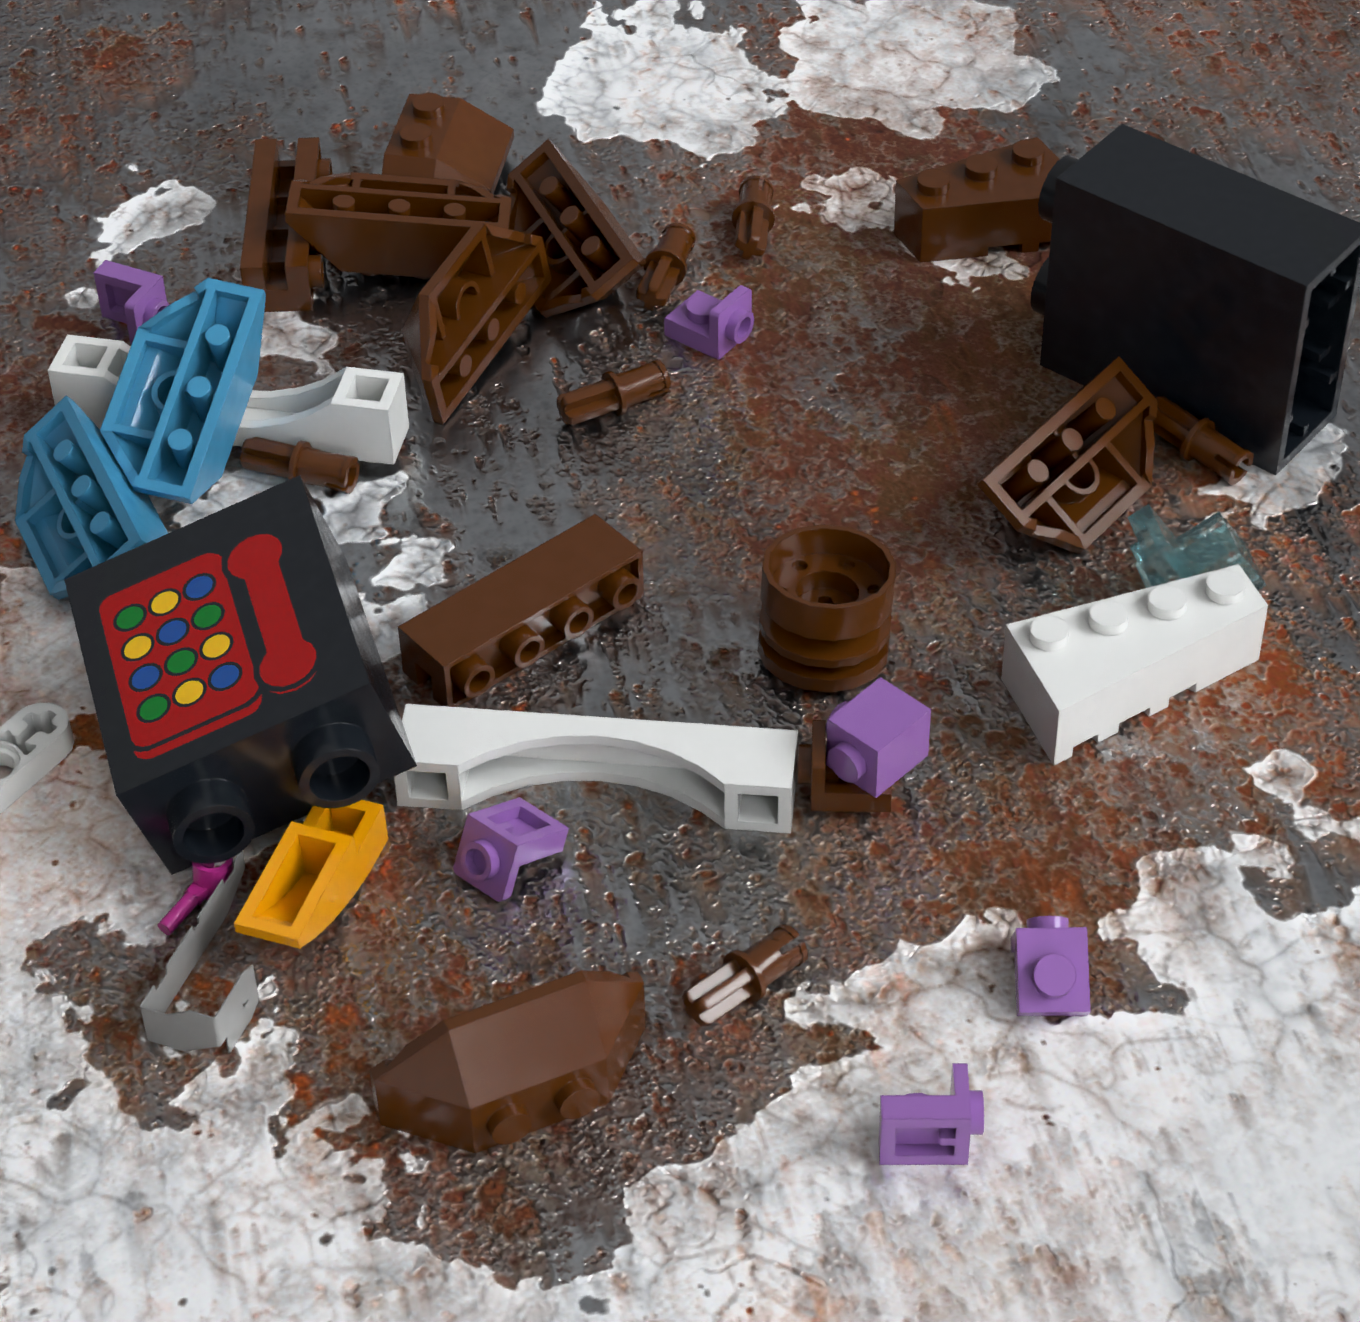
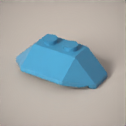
[100,278,266,504]
[15,396,168,600]

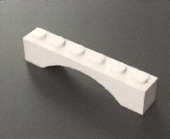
[48,334,409,465]
[394,704,798,834]

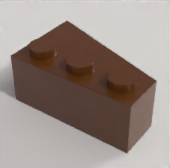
[894,137,1059,262]

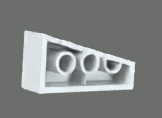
[1001,564,1268,766]

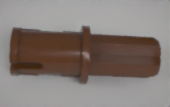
[732,175,775,260]
[636,222,696,311]
[556,359,671,425]
[1153,396,1254,485]
[240,437,360,494]
[682,924,808,1027]

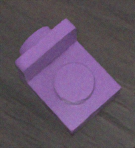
[664,285,754,360]
[453,797,569,902]
[878,1063,984,1165]

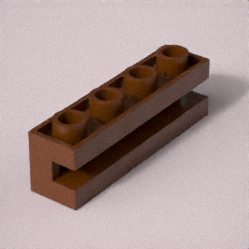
[240,137,333,312]
[398,514,644,707]

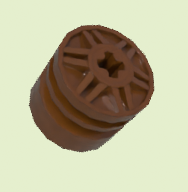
[757,524,896,692]

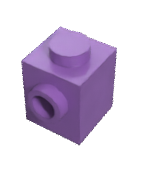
[826,677,931,798]

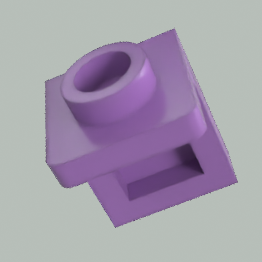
[93,260,170,345]
[1010,916,1091,1016]

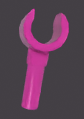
[157,858,233,935]

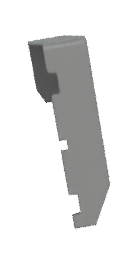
[140,851,259,1054]

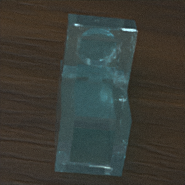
[1127,504,1267,590]

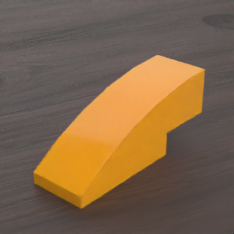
[234,800,389,949]

